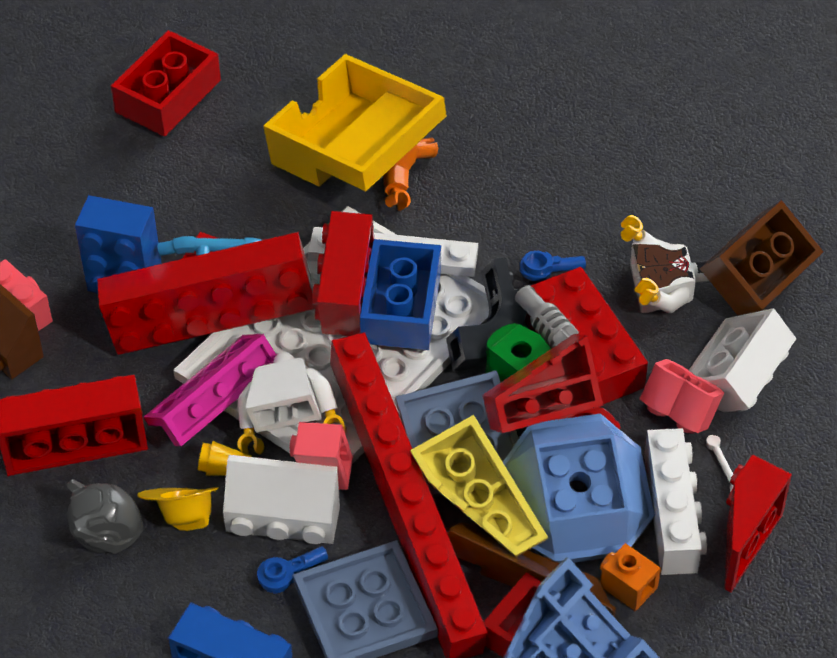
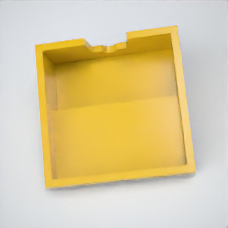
[263,54,446,192]

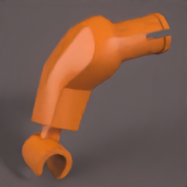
[383,138,438,211]

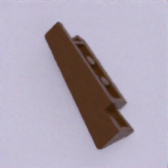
[448,522,616,617]

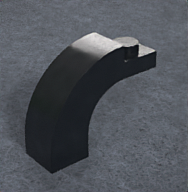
[446,258,527,371]

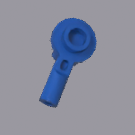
[519,251,586,281]
[257,546,328,593]

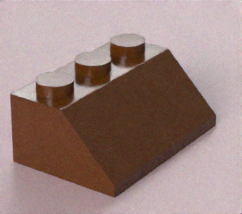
[0,284,44,380]

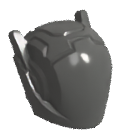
[67,479,144,554]

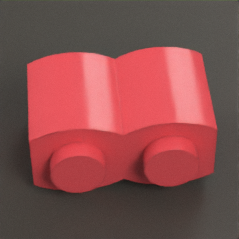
[640,359,724,434]

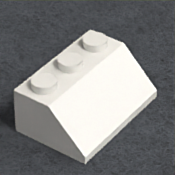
[689,308,796,413]
[223,455,340,544]

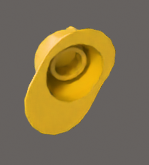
[137,487,218,531]

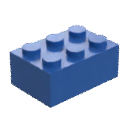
[75,195,162,294]
[360,239,441,350]

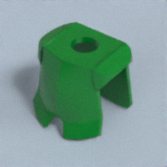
[484,323,551,382]

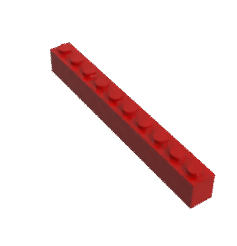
[330,332,488,658]

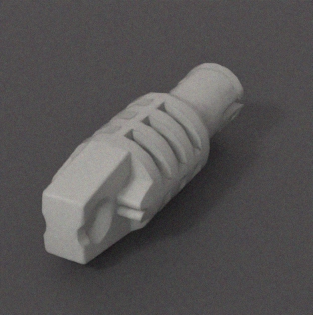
[515,285,579,348]

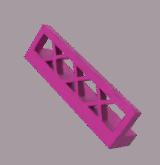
[143,334,276,446]

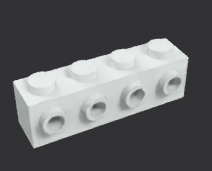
[644,428,707,575]

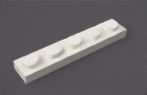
[308,227,478,277]

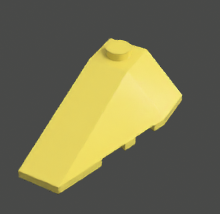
[410,415,548,557]

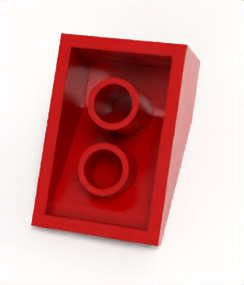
[725,454,792,592]

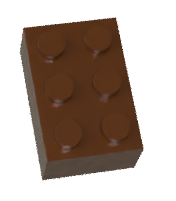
[699,200,824,316]

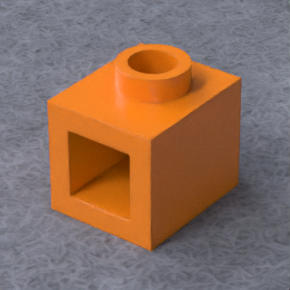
[600,543,661,611]

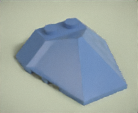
[504,557,659,658]

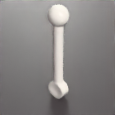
[706,435,734,492]

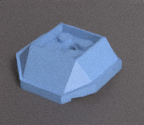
[503,414,655,563]

